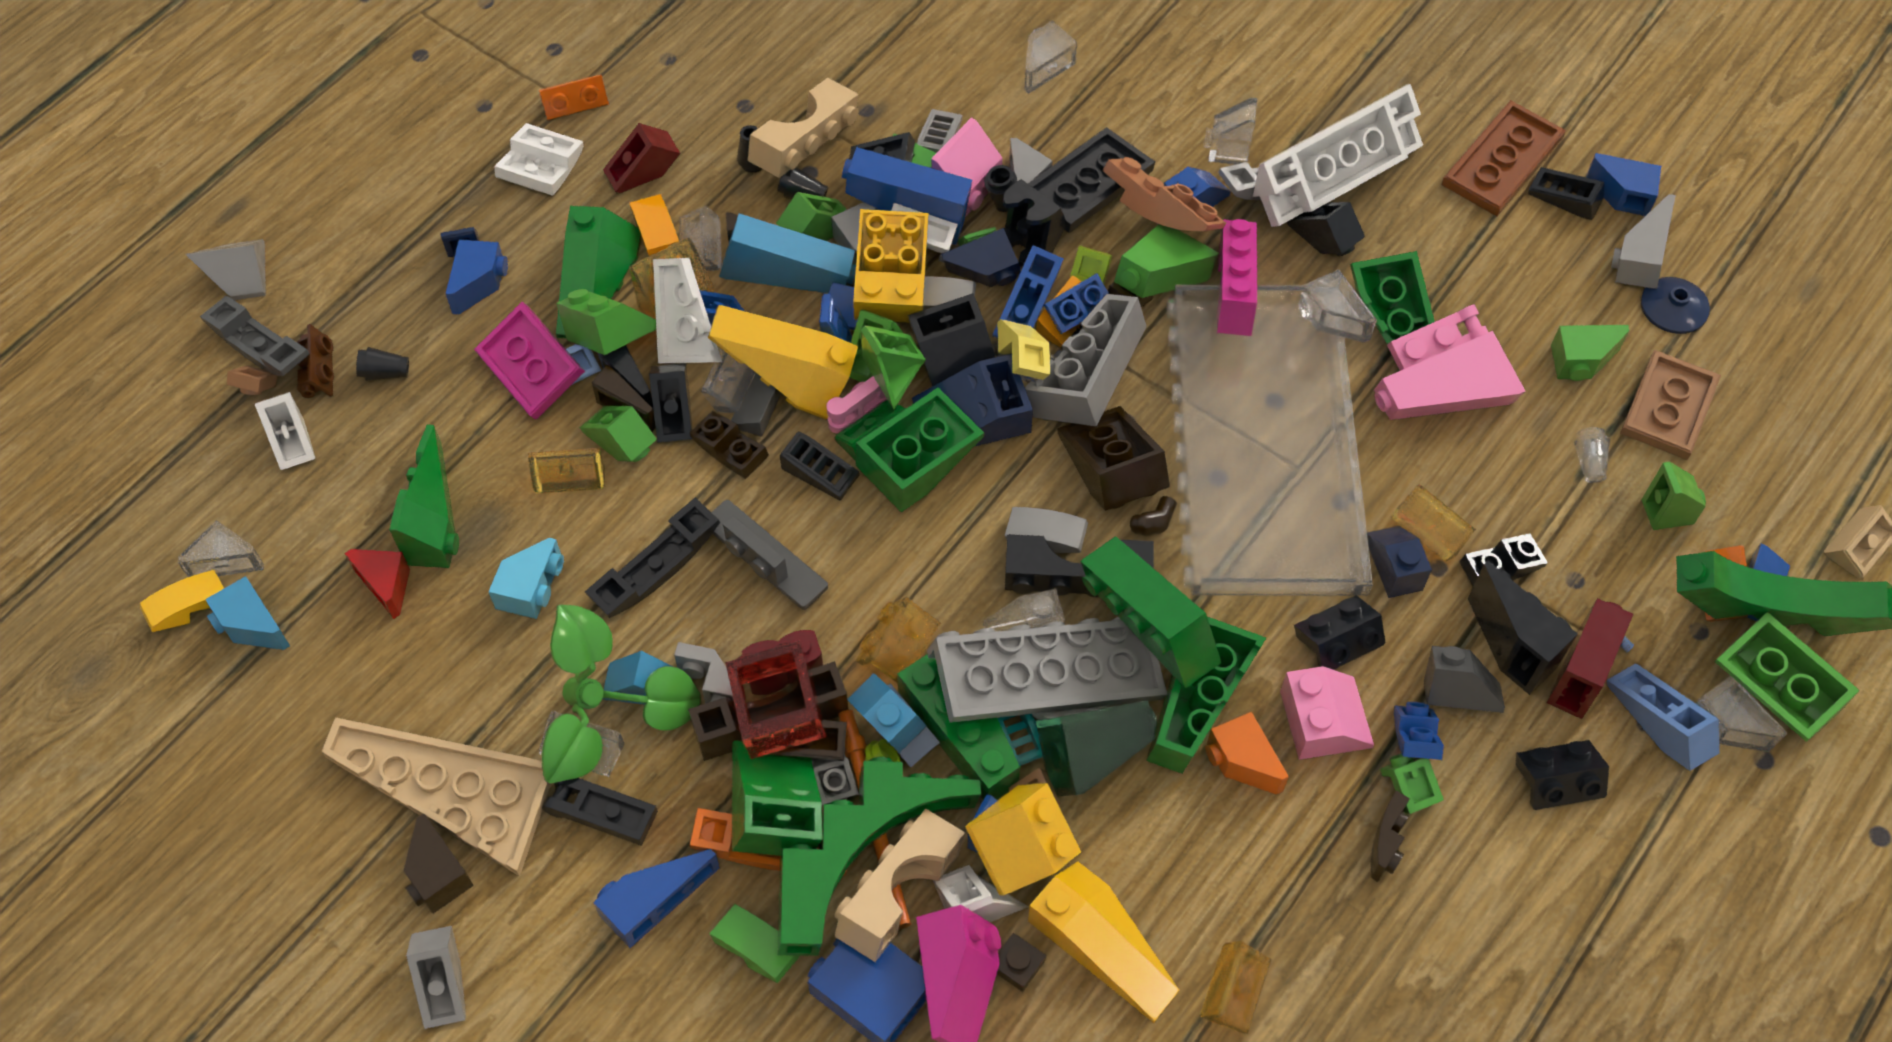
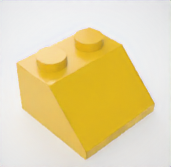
[965,783,1081,895]

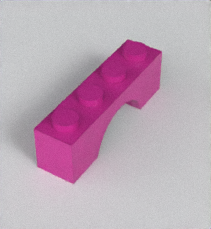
[1217,219,1257,336]

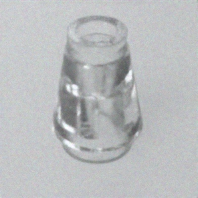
[1573,428,1610,483]

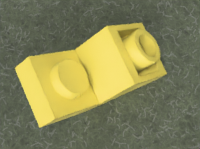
[997,319,1050,380]

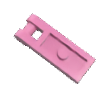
[1387,304,1488,371]
[827,376,911,434]

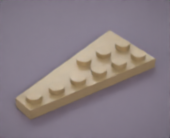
[321,717,552,876]

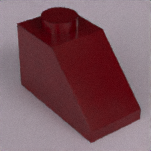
[603,123,681,193]

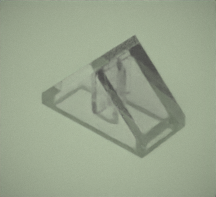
[178,520,264,577]

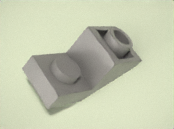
[674,642,743,704]

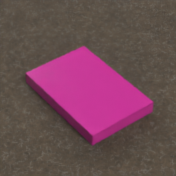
[474,302,585,420]

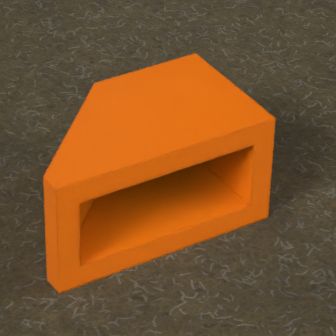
[1205,712,1289,795]

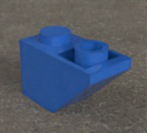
[1586,153,1661,216]

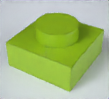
[1070,246,1113,284]

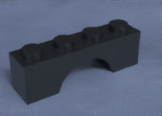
[1005,534,1154,597]

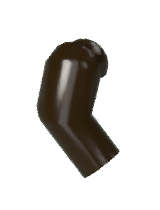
[1130,496,1177,536]

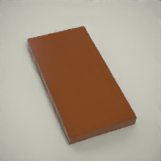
[1441,100,1566,216]

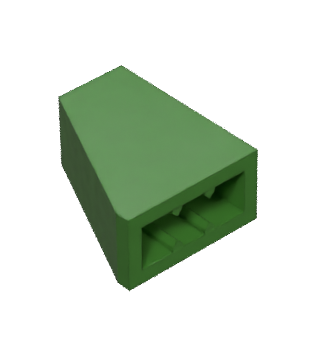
[1114,224,1219,298]

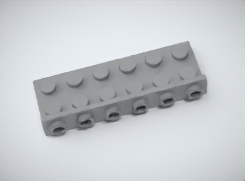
[927,617,1167,723]

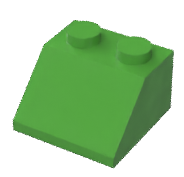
[556,289,656,355]

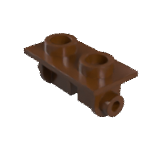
[297,324,334,398]

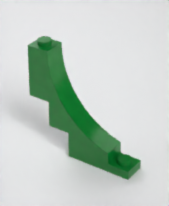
[1676,551,1892,636]

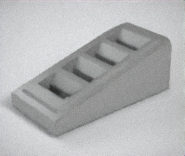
[916,109,963,153]

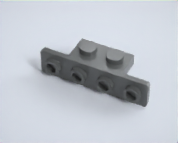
[711,500,828,610]

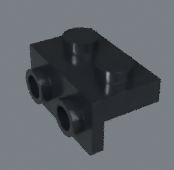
[1294,595,1386,670]
[1516,740,1609,810]

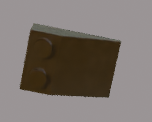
[1057,406,1170,511]

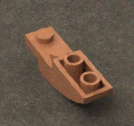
[1103,157,1226,231]

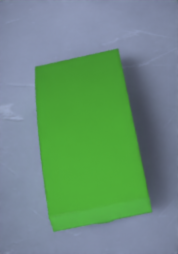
[709,904,800,983]

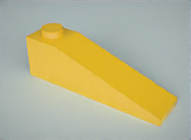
[708,305,858,420]
[1028,861,1179,1023]

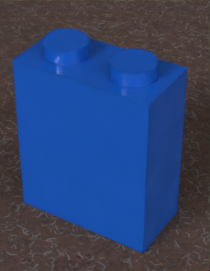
[808,938,927,1042]

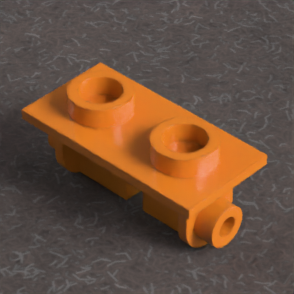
[539,74,609,120]

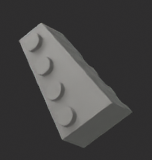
[1025,294,1147,426]

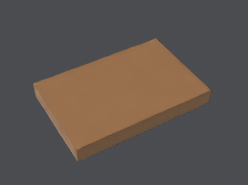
[1620,350,1721,460]

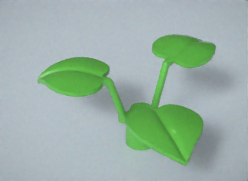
[542,605,701,783]

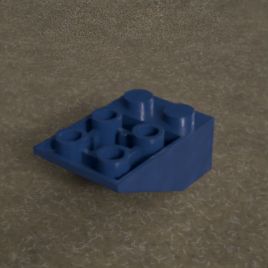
[912,354,1033,447]

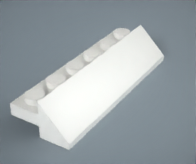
[1252,84,1423,227]

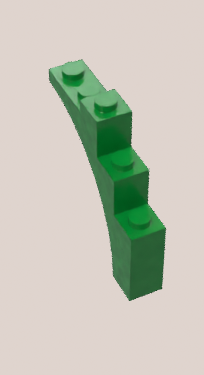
[778,757,981,956]

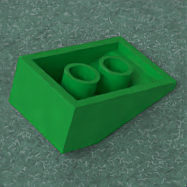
[856,388,984,512]

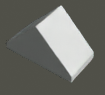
[255,392,316,470]

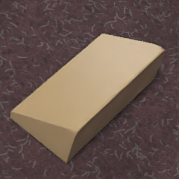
[1824,505,1892,579]

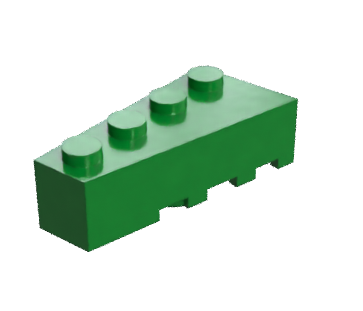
[1080,536,1221,689]
[897,654,1020,800]

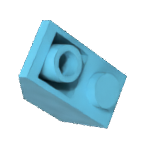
[488,538,564,619]

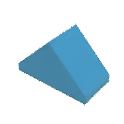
[603,651,673,705]

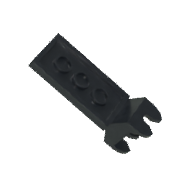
[1003,127,1155,267]

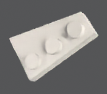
[653,258,722,363]

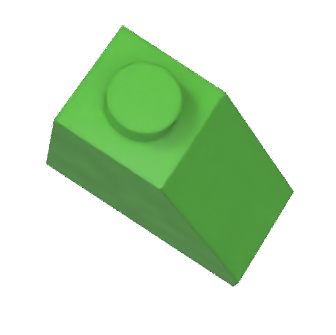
[776,192,847,241]
[1551,325,1630,381]
[579,406,657,462]
[1641,462,1706,530]

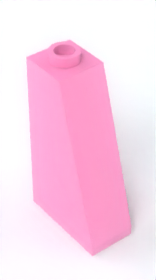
[1374,331,1525,420]

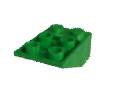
[732,740,823,856]

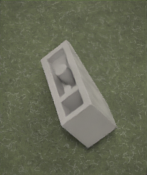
[1611,194,1676,289]

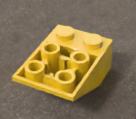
[853,209,928,323]

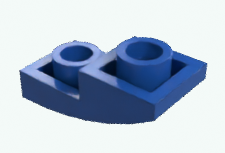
[1044,273,1109,334]
[1394,702,1444,760]

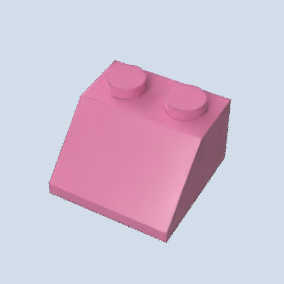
[932,118,1002,216]
[1280,666,1374,760]

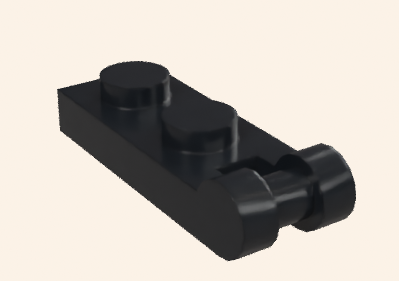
[542,778,658,846]

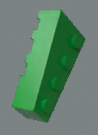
[1146,617,1267,774]

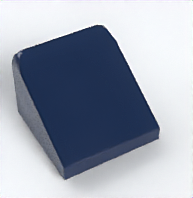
[440,227,479,257]

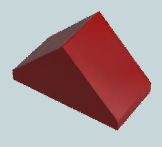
[344,549,410,619]

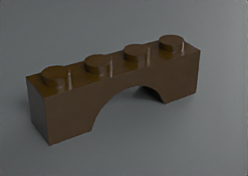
[688,661,849,761]

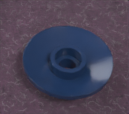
[1641,277,1710,334]

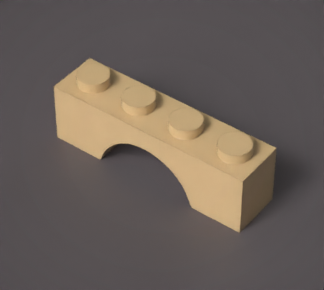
[748,78,859,178]
[834,808,965,962]

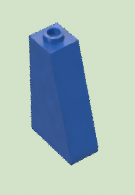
[842,147,973,245]

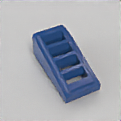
[819,294,852,343]

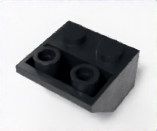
[908,293,996,386]

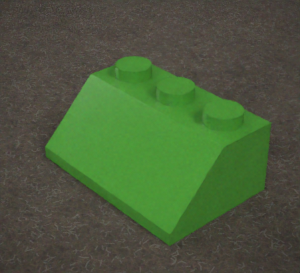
[1715,612,1860,742]

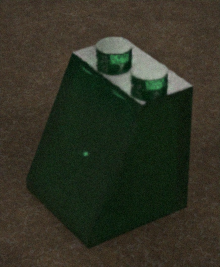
[1036,700,1157,796]

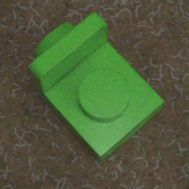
[1380,753,1444,814]

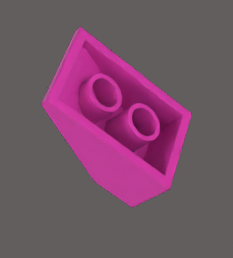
[916,905,1001,1042]

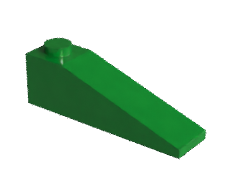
[556,206,641,338]
[1350,251,1435,344]
[389,424,459,568]

